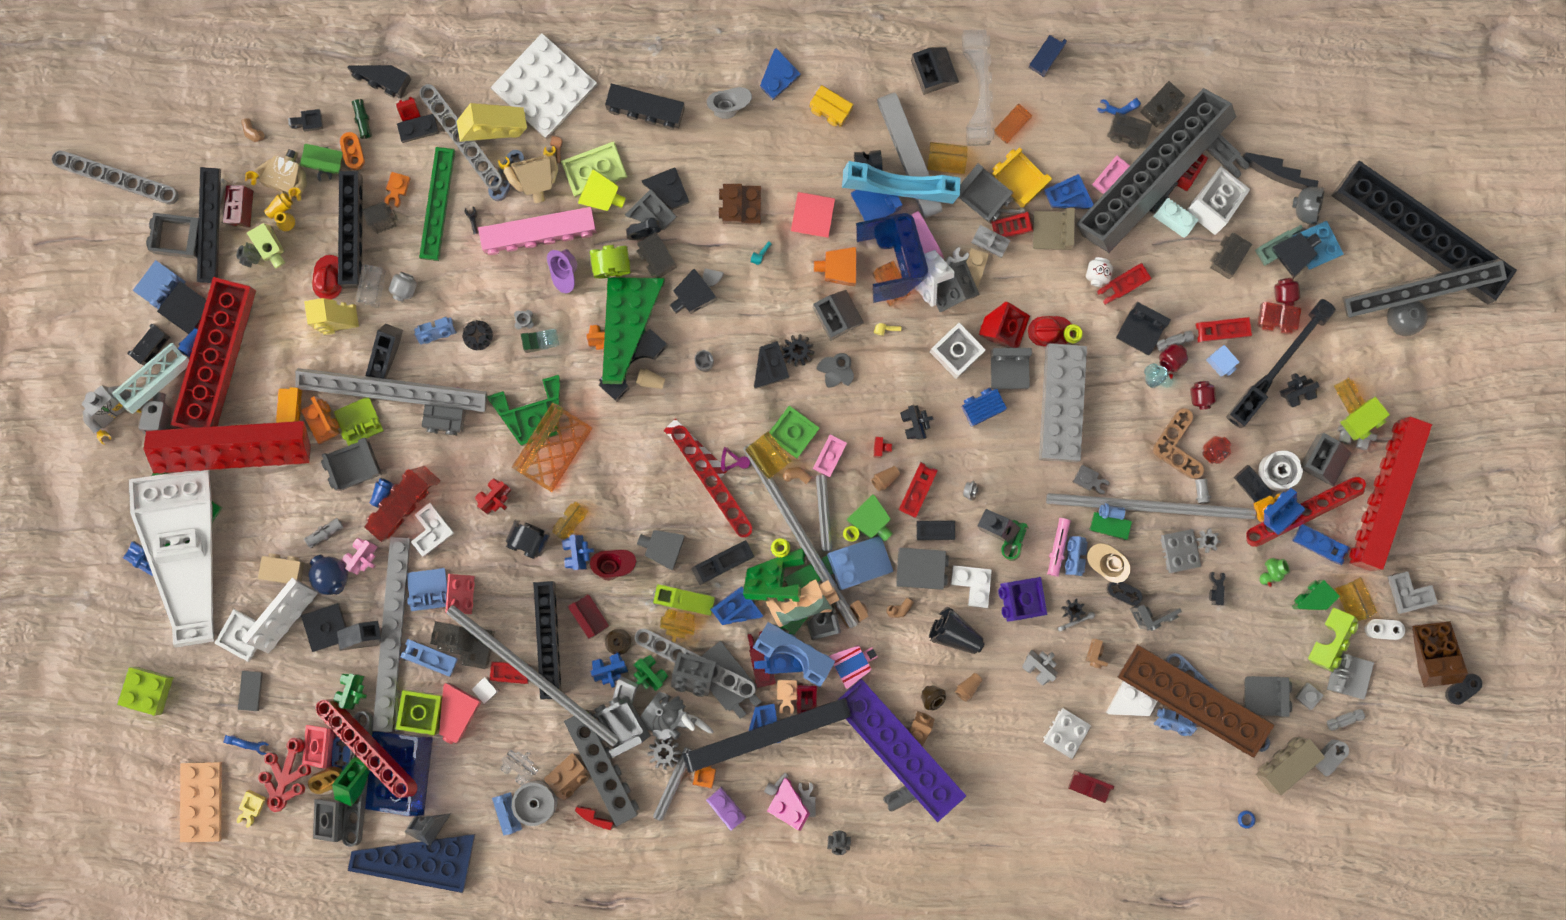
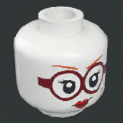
[1086,257,1113,287]

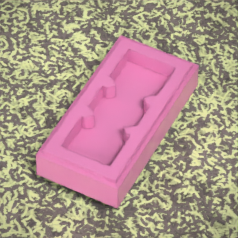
[1092,155,1130,194]

